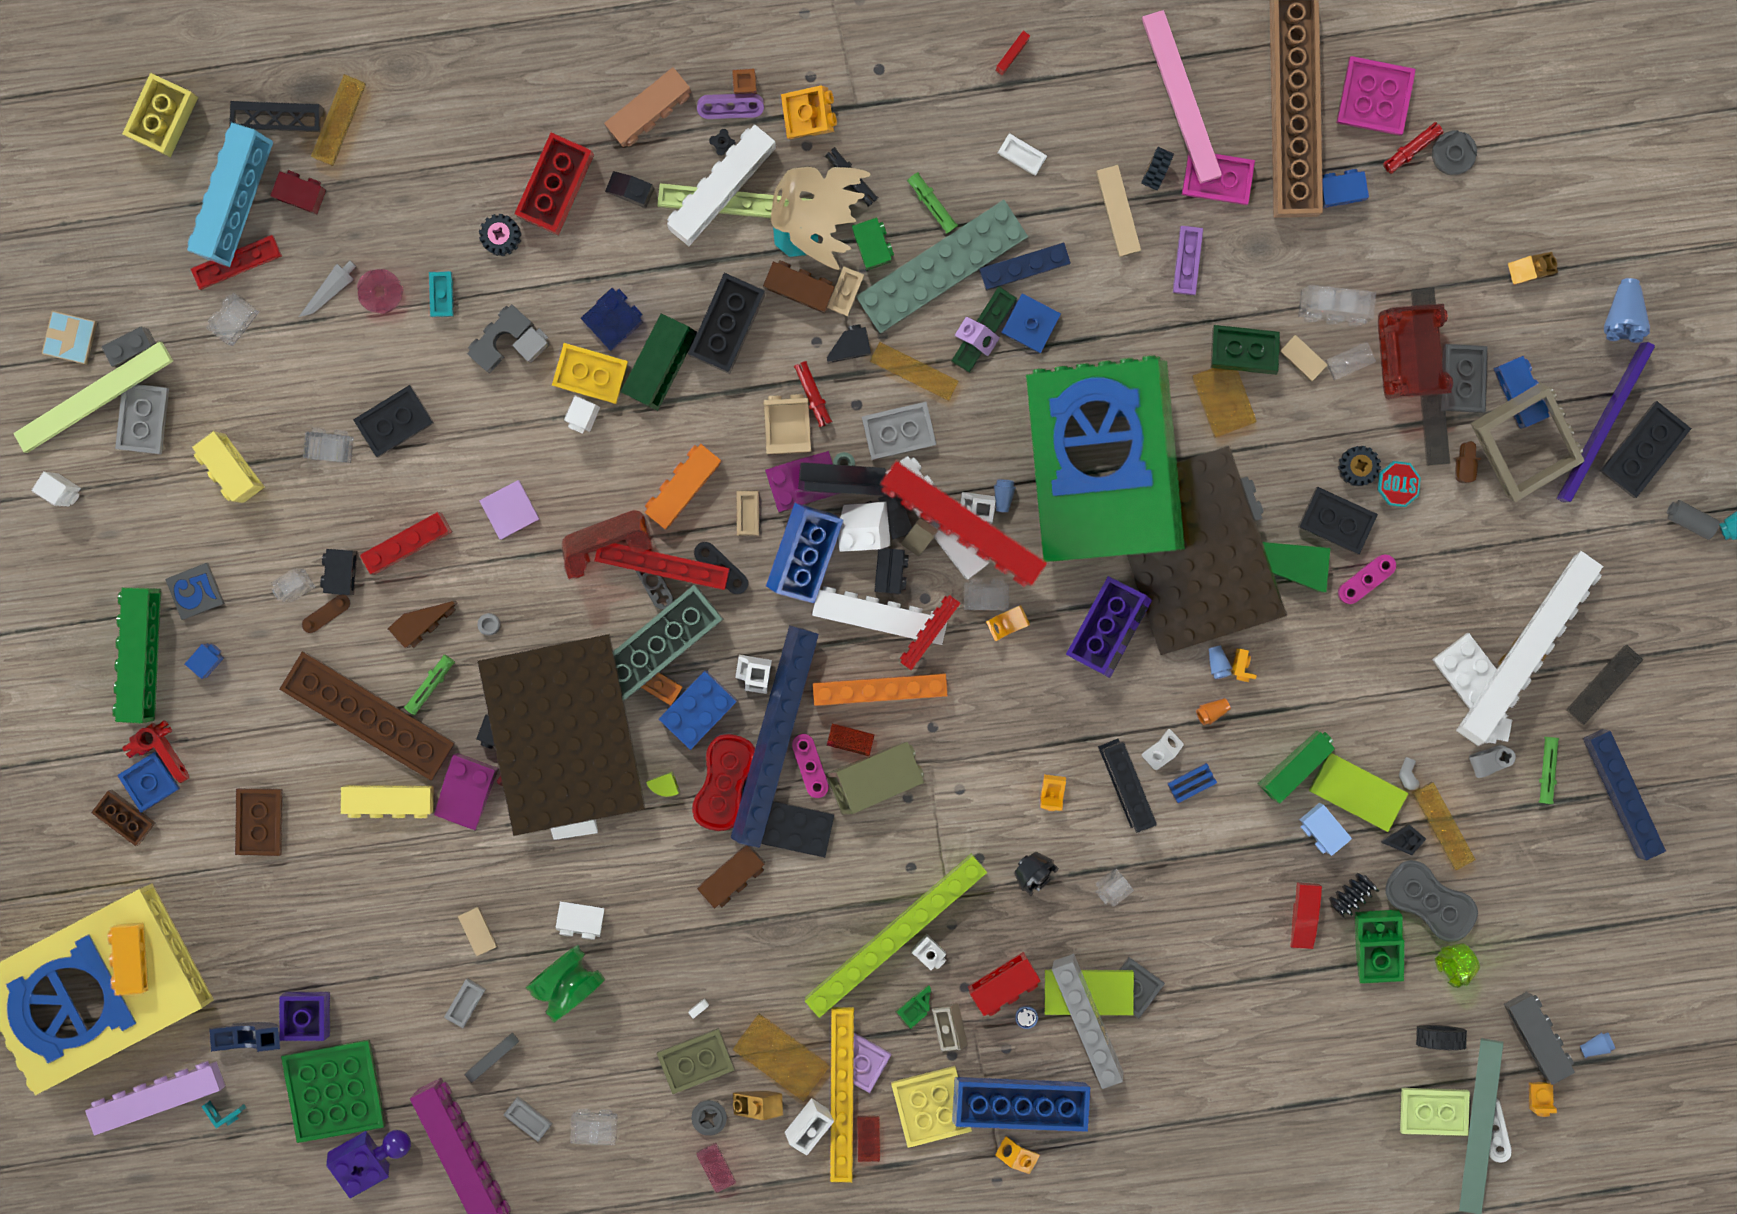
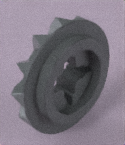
[691,1099,727,1136]

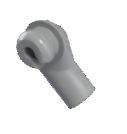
[1399,757,1420,790]

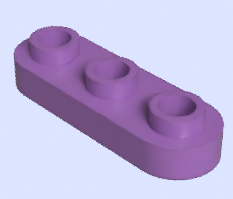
[697,93,764,119]

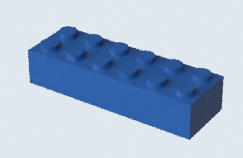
[952,1077,1090,1132]

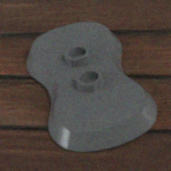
[1385,860,1478,942]

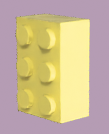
[122,73,198,158]
[192,431,265,503]

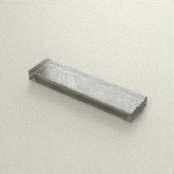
[1566,645,1644,725]

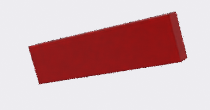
[191,235,282,290]

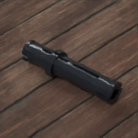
[824,147,879,207]

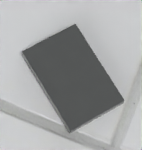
[1441,344,1487,413]

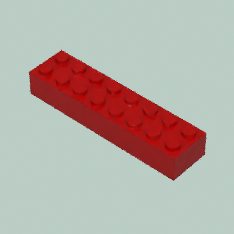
[880,461,1047,587]

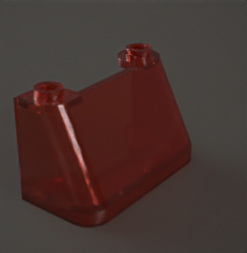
[1378,304,1453,400]
[562,510,657,580]

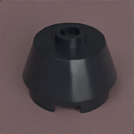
[1014,852,1059,896]

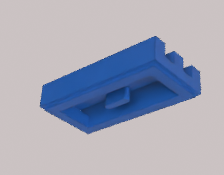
[1167,763,1217,803]

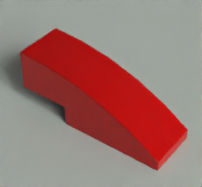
[1290,882,1322,949]

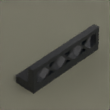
[229,101,324,132]

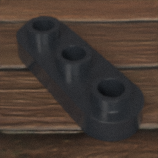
[694,542,749,594]

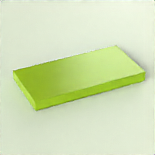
[1309,753,1408,832]
[1045,970,1134,1015]

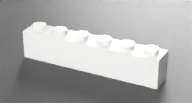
[667,125,776,246]
[812,586,947,645]

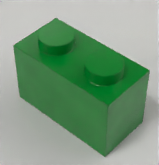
[852,217,894,271]

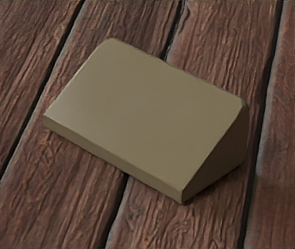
[932,1003,967,1052]

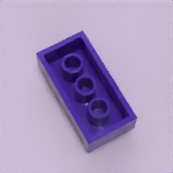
[1066,576,1152,678]

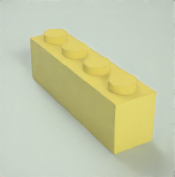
[341,785,434,818]

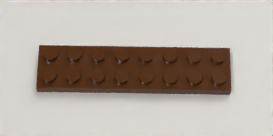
[279,651,456,781]

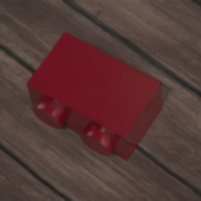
[270,170,326,215]

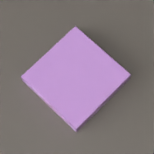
[479,480,540,540]
[853,1033,891,1093]

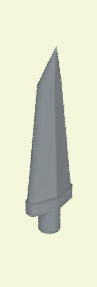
[299,260,356,317]

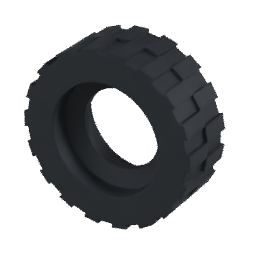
[1416,1025,1467,1050]

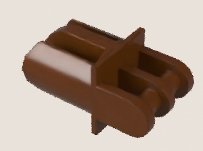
[1453,441,1481,483]

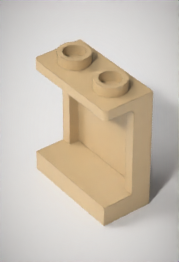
[764,394,811,455]

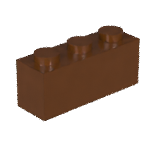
[763,260,835,314]
[697,845,765,909]

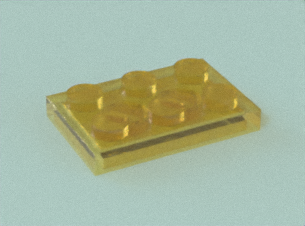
[1191,368,1257,438]

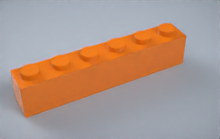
[813,673,947,706]

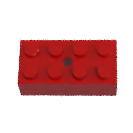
[514,132,594,236]

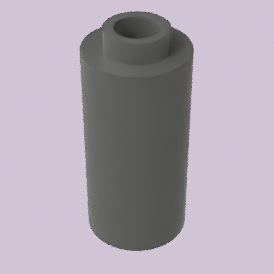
[1667,500,1720,540]

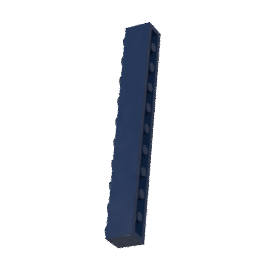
[731,625,819,848]

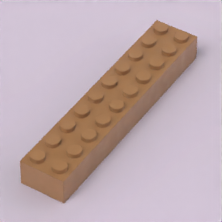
[1269,0,1323,218]

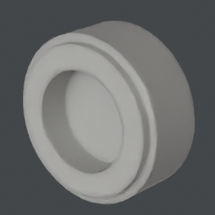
[477,613,501,636]

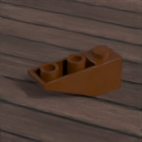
[388,601,458,648]

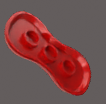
[692,734,755,831]

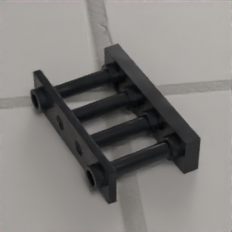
[1098,738,1157,833]

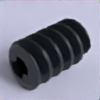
[1329,873,1379,920]

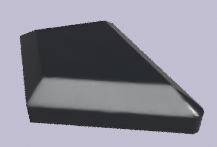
[1381,824,1426,855]

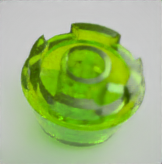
[1435,943,1480,988]

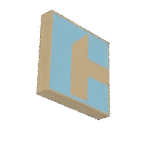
[42,311,97,365]

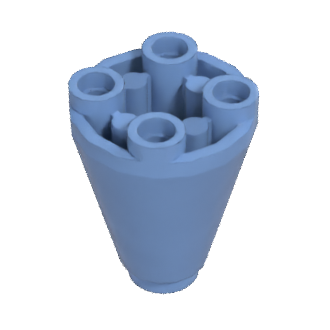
[1604,278,1650,343]

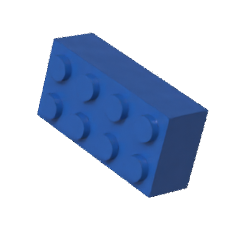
[766,503,844,604]

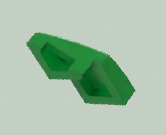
[896,985,931,1029]

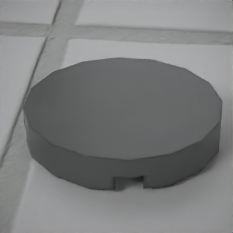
[1432,130,1477,175]

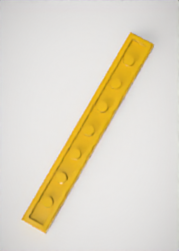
[830,1007,854,1182]

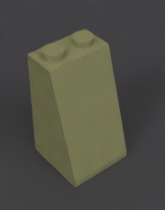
[826,742,924,814]

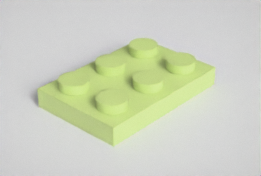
[1400,1088,1470,1136]

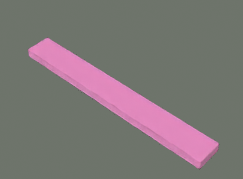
[1142,10,1222,184]

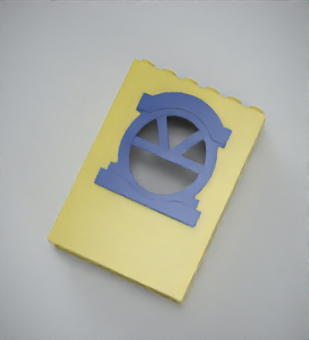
[0,884,214,1095]

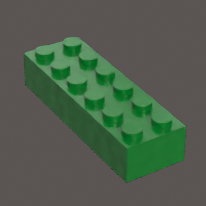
[112,587,161,723]

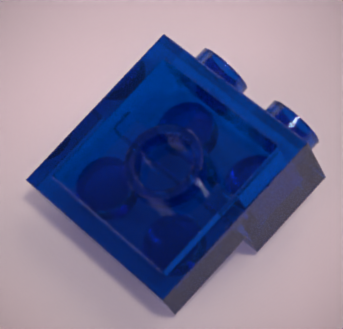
[581,287,643,351]

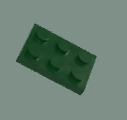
[1210,325,1280,375]

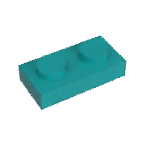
[429,271,454,317]

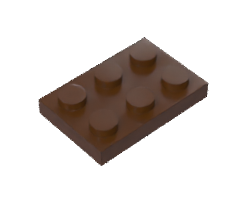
[235,788,283,856]

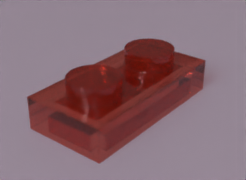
[826,723,875,756]
[857,1115,880,1162]

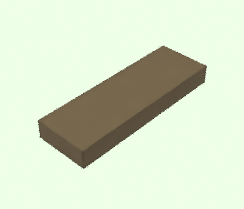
[901,518,938,557]

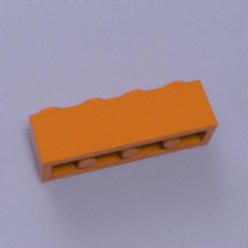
[644,444,723,530]

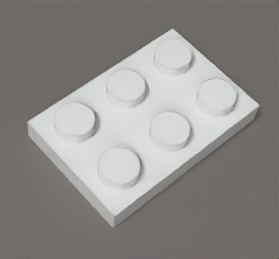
[1432,633,1497,709]

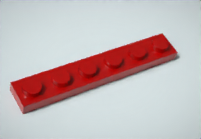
[594,540,730,590]

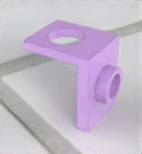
[955,317,1000,356]

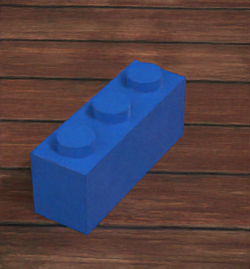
[1493,356,1550,429]

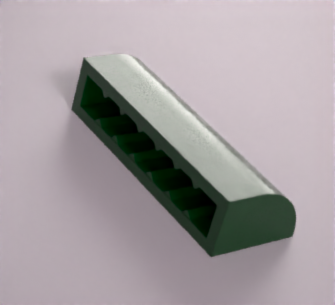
[621,313,697,411]

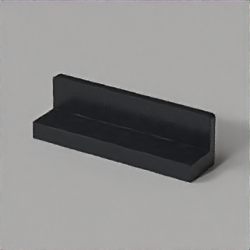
[798,462,888,496]

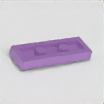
[1172,226,1203,295]

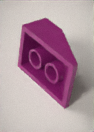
[765,451,841,513]
[434,753,499,830]

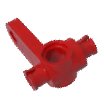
[122,720,189,783]

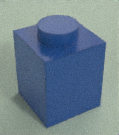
[185,643,224,679]

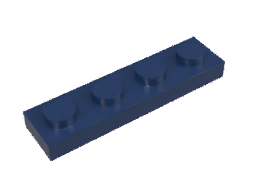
[979,242,1071,291]

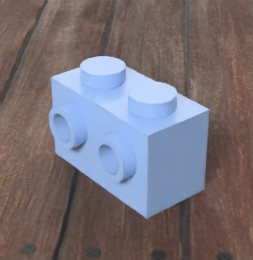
[1299,803,1352,856]

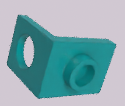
[201,1100,246,1129]

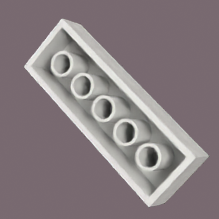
[886,456,989,579]

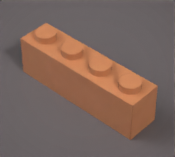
[604,67,691,148]

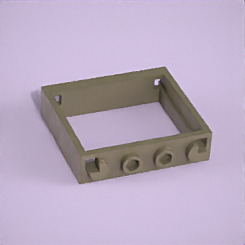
[1471,382,1584,502]

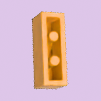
[108,923,148,996]

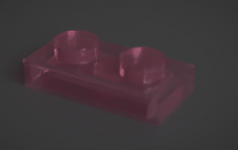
[696,1142,736,1193]

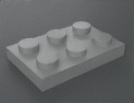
[115,384,169,455]
[862,402,936,460]

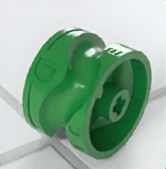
[525,944,605,1022]

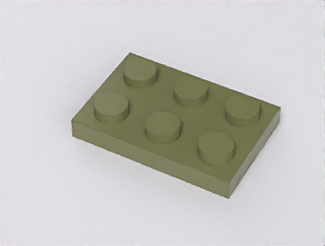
[657,1028,735,1094]

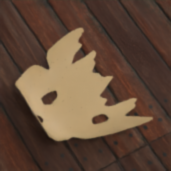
[771,167,870,270]

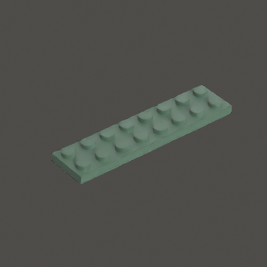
[856,200,1028,334]

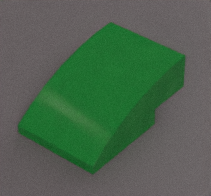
[1355,910,1405,984]

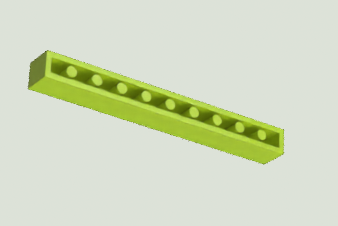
[805,853,987,1018]

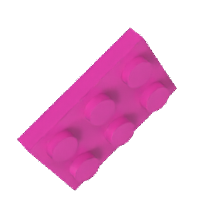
[1181,152,1255,205]

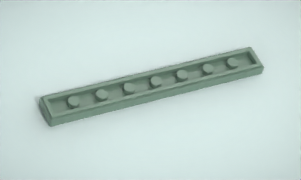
[1459,1038,1504,1214]

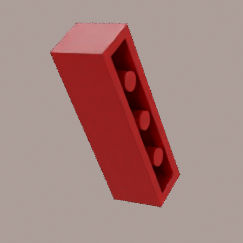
[360,512,452,575]

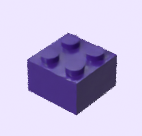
[279,992,330,1041]

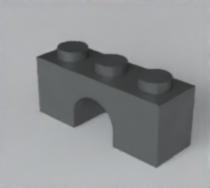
[467,304,534,373]

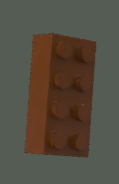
[91,790,156,846]

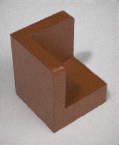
[732,69,757,94]

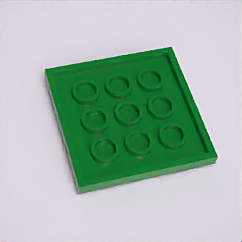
[281,1039,386,1143]

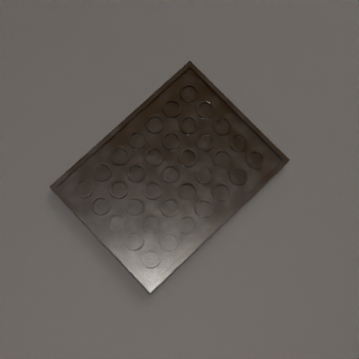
[1127,445,1287,655]
[477,634,646,836]

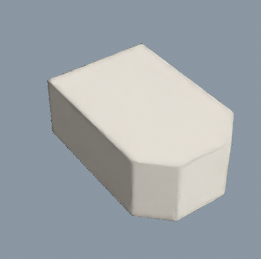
[688,999,709,1018]

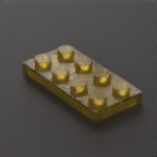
[732,1013,830,1102]

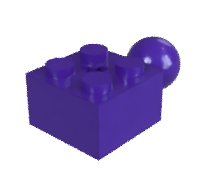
[326,1130,411,1199]

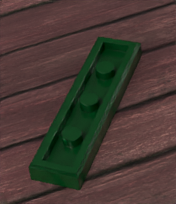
[951,286,1017,373]

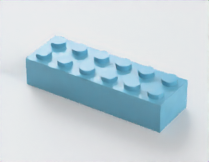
[187,122,273,267]

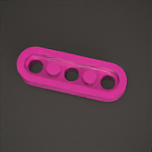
[1338,555,1396,604]
[792,734,828,798]

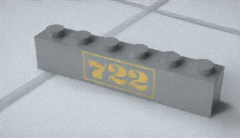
[1052,954,1124,1089]

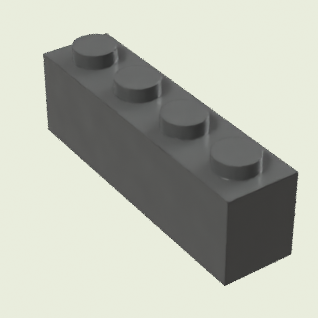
[1504,991,1575,1085]

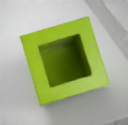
[646,771,680,797]

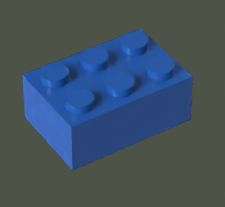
[659,670,738,750]

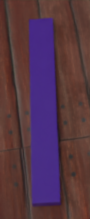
[1556,342,1655,502]

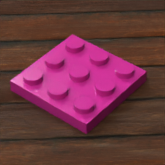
[1336,56,1416,136]

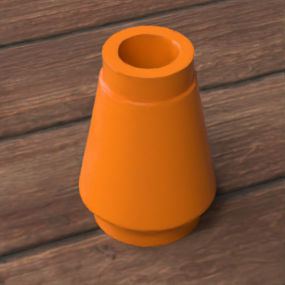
[1196,698,1231,725]

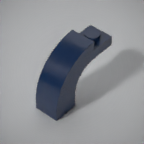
[209,1022,280,1052]

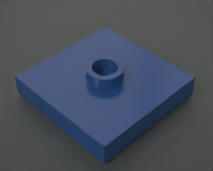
[1001,293,1061,353]
[117,751,180,813]

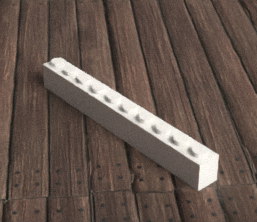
[1456,551,1603,746]

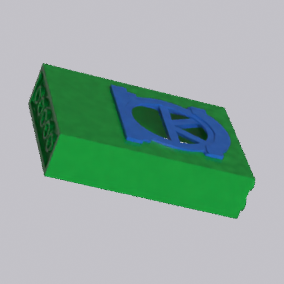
[1026,355,1185,562]

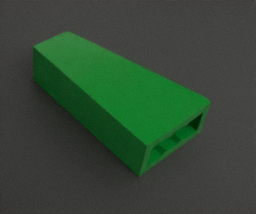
[1263,542,1330,592]
[1257,731,1335,804]

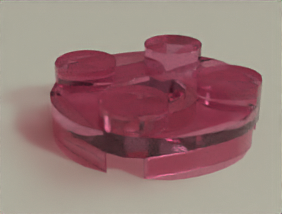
[357,269,403,314]

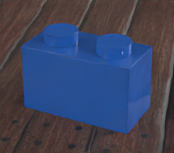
[1322,169,1369,208]

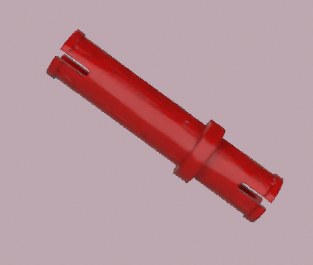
[1383,122,1444,174]
[794,361,833,427]

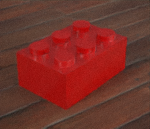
[968,951,1041,1017]

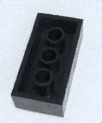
[688,272,766,374]

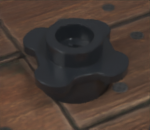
[709,129,736,156]

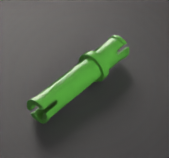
[907,172,958,234]
[404,654,455,715]
[1539,737,1559,804]

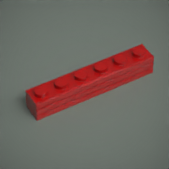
[900,595,961,671]

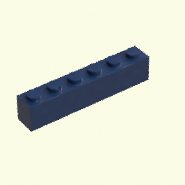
[1582,729,1666,861]

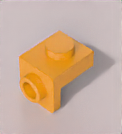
[1040,774,1066,811]

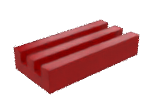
[995,30,1030,76]

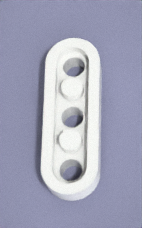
[1489,1098,1511,1163]

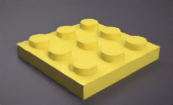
[891,1066,972,1148]

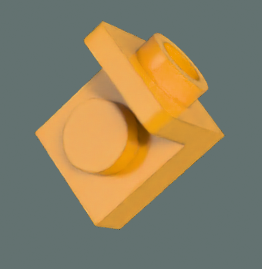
[1231,648,1257,682]
[1529,1082,1557,1117]

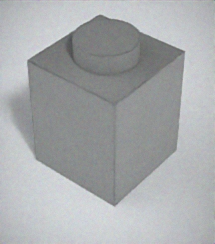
[512,327,549,363]

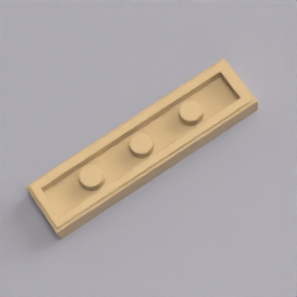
[1096,165,1141,257]

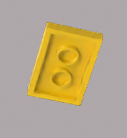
[552,343,629,404]

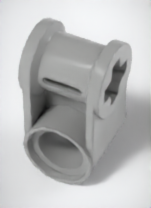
[1469,745,1516,778]

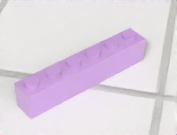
[85,1061,225,1136]

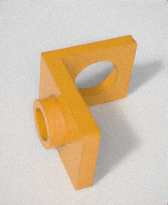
[986,605,1030,641]
[995,1136,1040,1174]

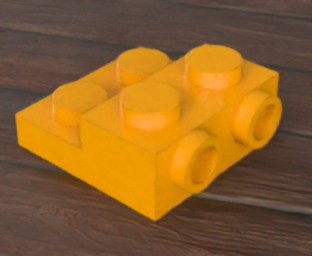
[781,85,837,139]

